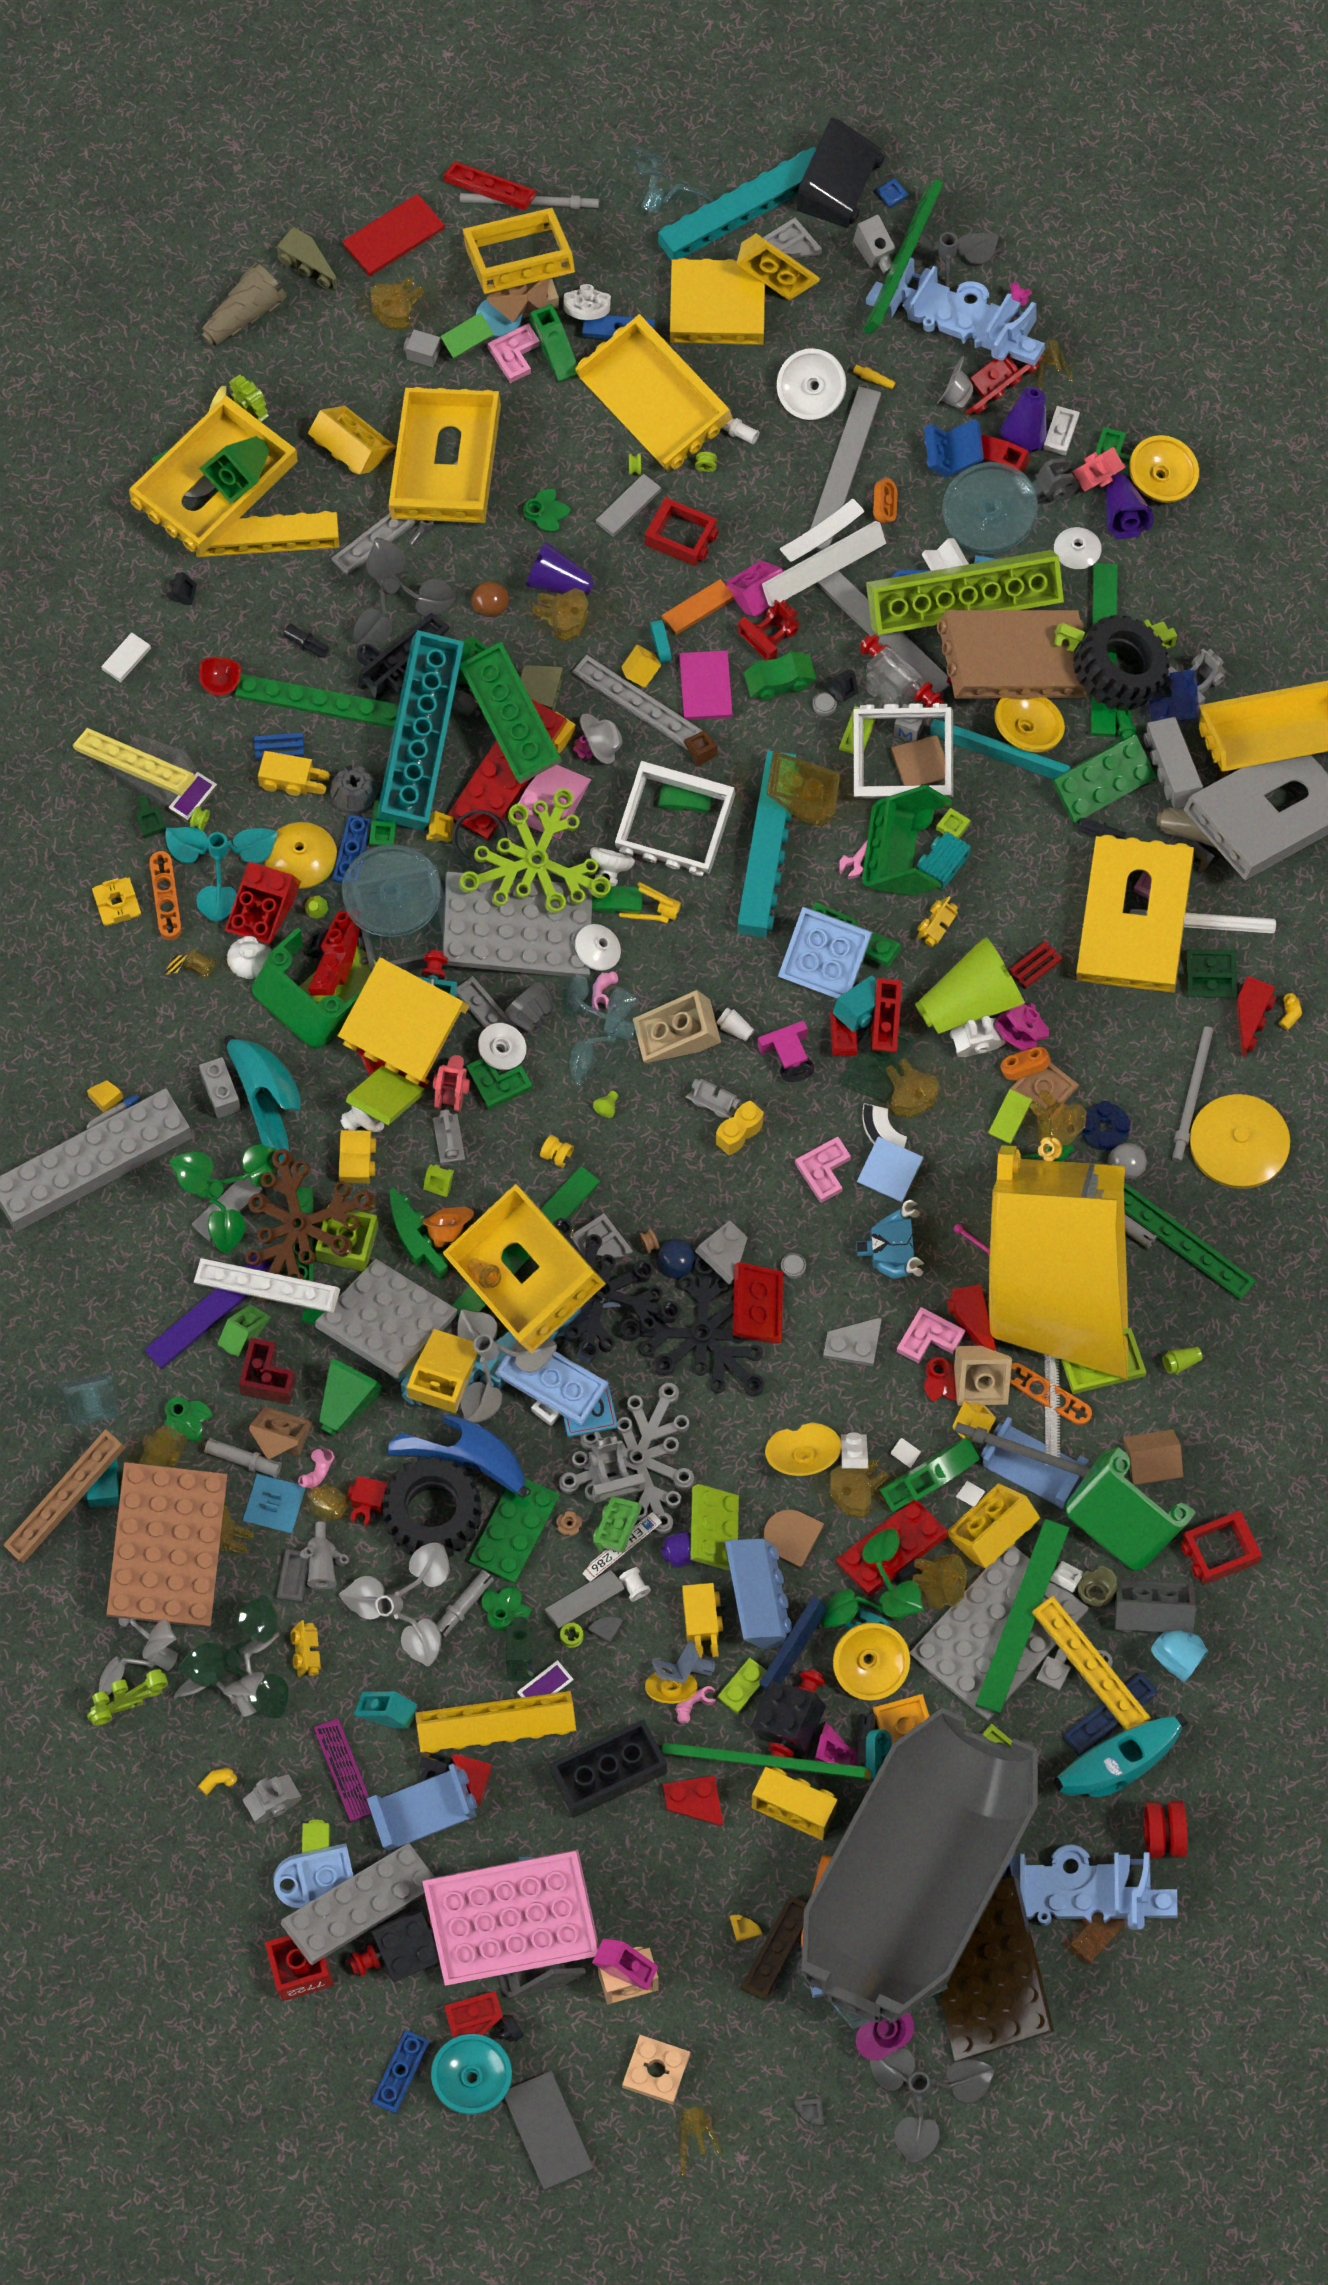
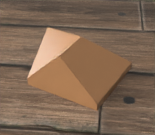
[487,279,549,323]
[249,1406,313,1460]

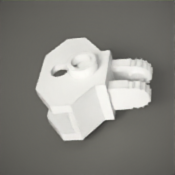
[950,1016,1005,1057]

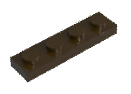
[741,1895,807,2001]

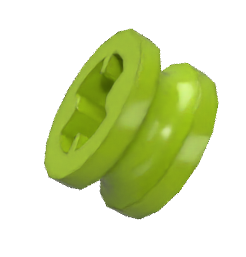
[695,452,717,472]
[629,453,641,475]
[190,806,210,831]
[560,1623,583,1648]

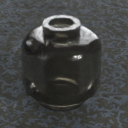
[451,685,482,721]

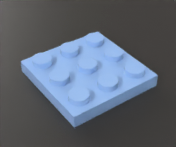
[778,907,873,998]

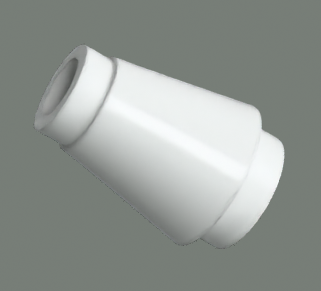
[716,1008,754,1041]

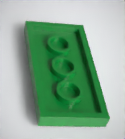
[1051,734,1156,823]
[469,1478,560,1584]

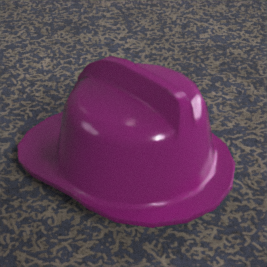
[855,2012,914,2061]

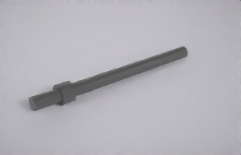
[954,1422,1090,1477]

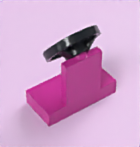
[758,1020,815,1082]

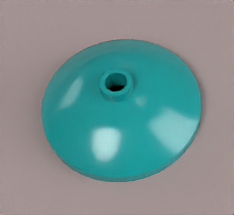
[431,2034,512,2115]

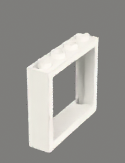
[854,703,953,799]
[615,761,735,876]

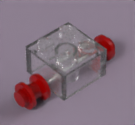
[860,634,944,708]

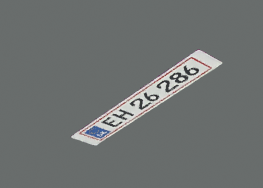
[582,1512,662,1582]

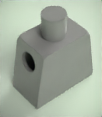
[853,215,895,275]

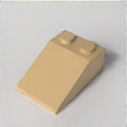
[633,990,721,1063]

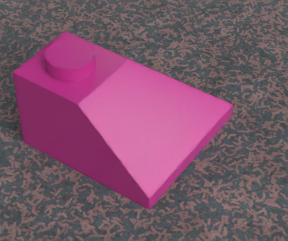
[724,560,783,617]

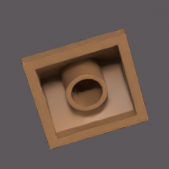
[1123,1429,1183,1485]

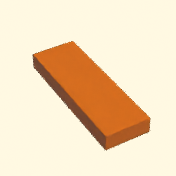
[662,579,734,636]

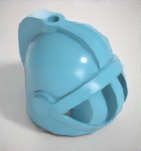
[1151,1630,1209,1683]

